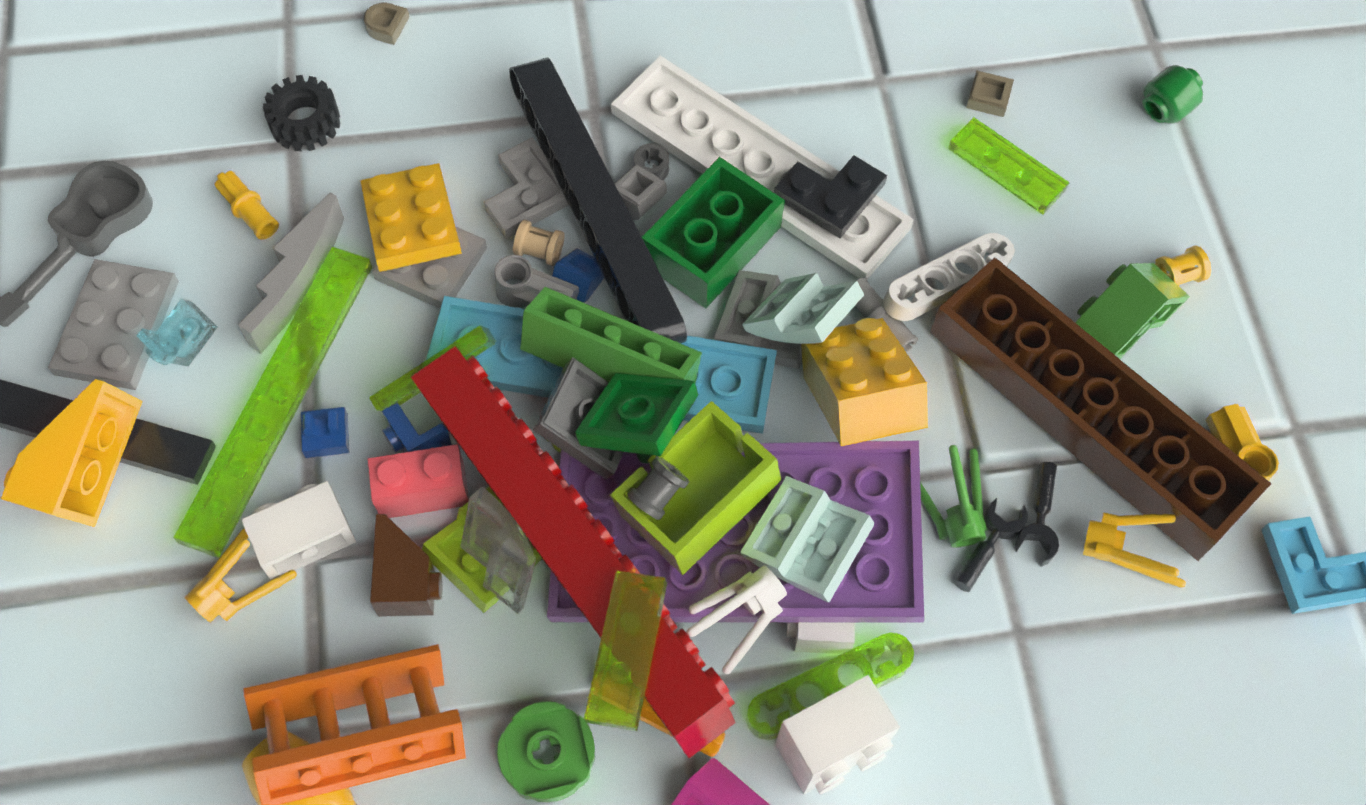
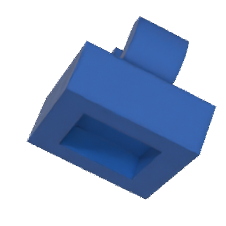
[301,407,350,458]

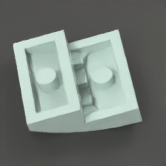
[742,273,864,344]
[740,476,874,603]

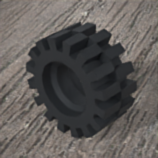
[263,75,341,152]

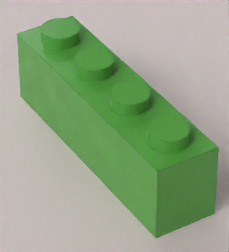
[520,287,702,383]

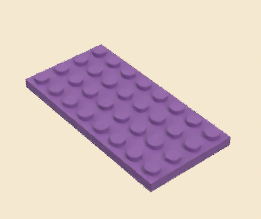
[547,440,924,623]

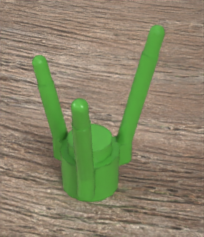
[920,445,988,548]

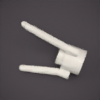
[686,565,787,674]

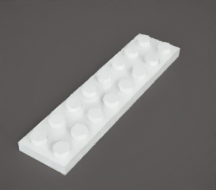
[611,56,914,280]

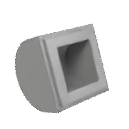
[615,164,667,220]

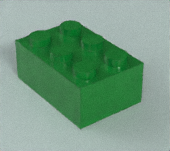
[642,156,785,309]

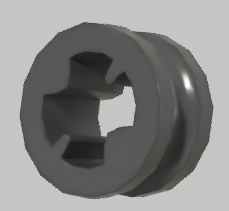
[634,143,669,180]

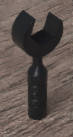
[1015,462,1059,567]
[954,498,1028,592]

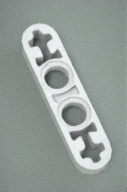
[883,233,1015,321]

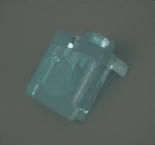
[136,298,218,367]

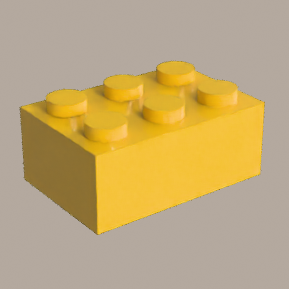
[801,318,928,446]

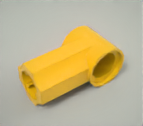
[1205,404,1279,481]

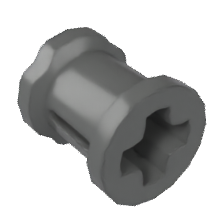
[627,456,689,520]

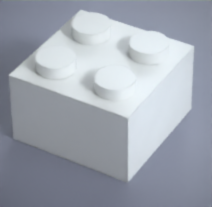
[775,675,900,795]

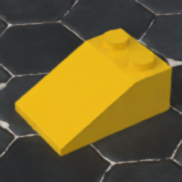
[1,379,143,527]

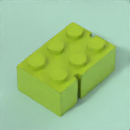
[610,401,781,576]

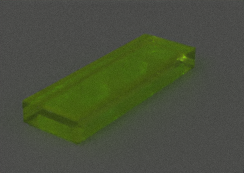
[948,117,1070,215]
[369,325,496,411]
[584,571,667,731]

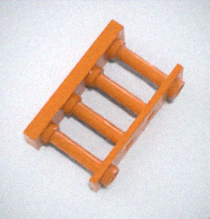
[243,644,466,805]

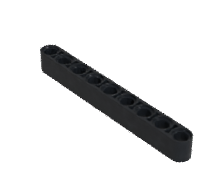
[509,57,687,343]

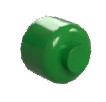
[1142,65,1203,124]

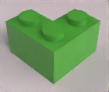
[1075,263,1190,359]

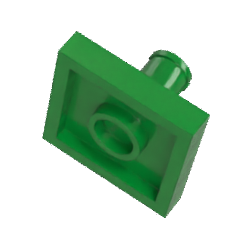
[575,373,699,463]

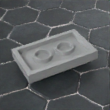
[48,259,179,390]

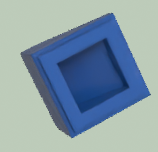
[552,248,604,303]

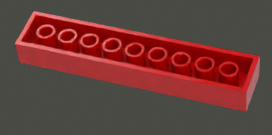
[410,346,736,758]

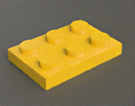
[360,163,462,272]

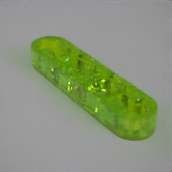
[746,632,914,740]

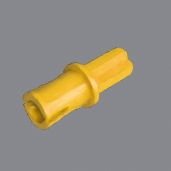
[214,171,279,240]

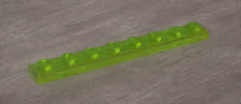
[173,247,372,558]

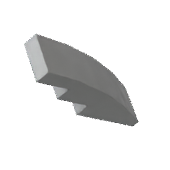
[238,192,344,353]

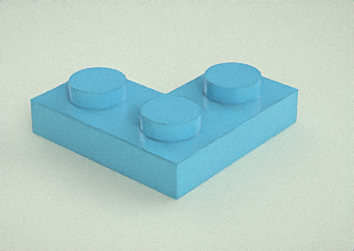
[1261,516,1366,614]

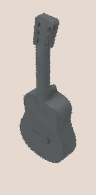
[0,160,153,327]

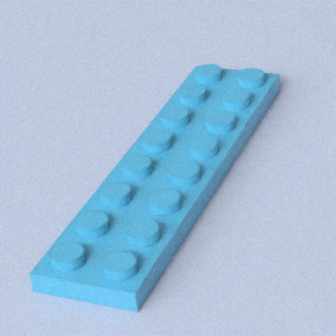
[424,296,777,434]

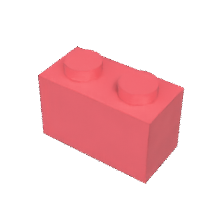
[368,444,469,518]

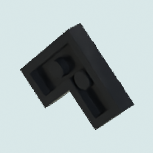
[774,155,887,238]

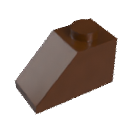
[370,514,443,617]

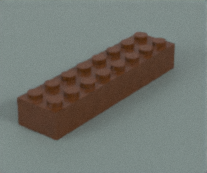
[930,257,1272,561]

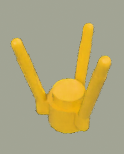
[1083,513,1186,588]
[184,527,297,623]

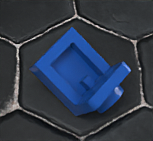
[382,403,452,453]

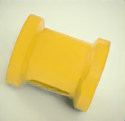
[1155,245,1211,286]

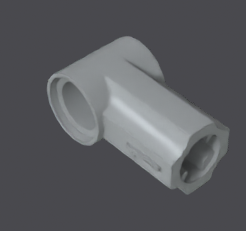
[494,255,579,307]

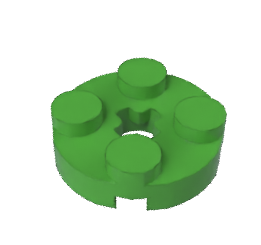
[497,701,595,803]

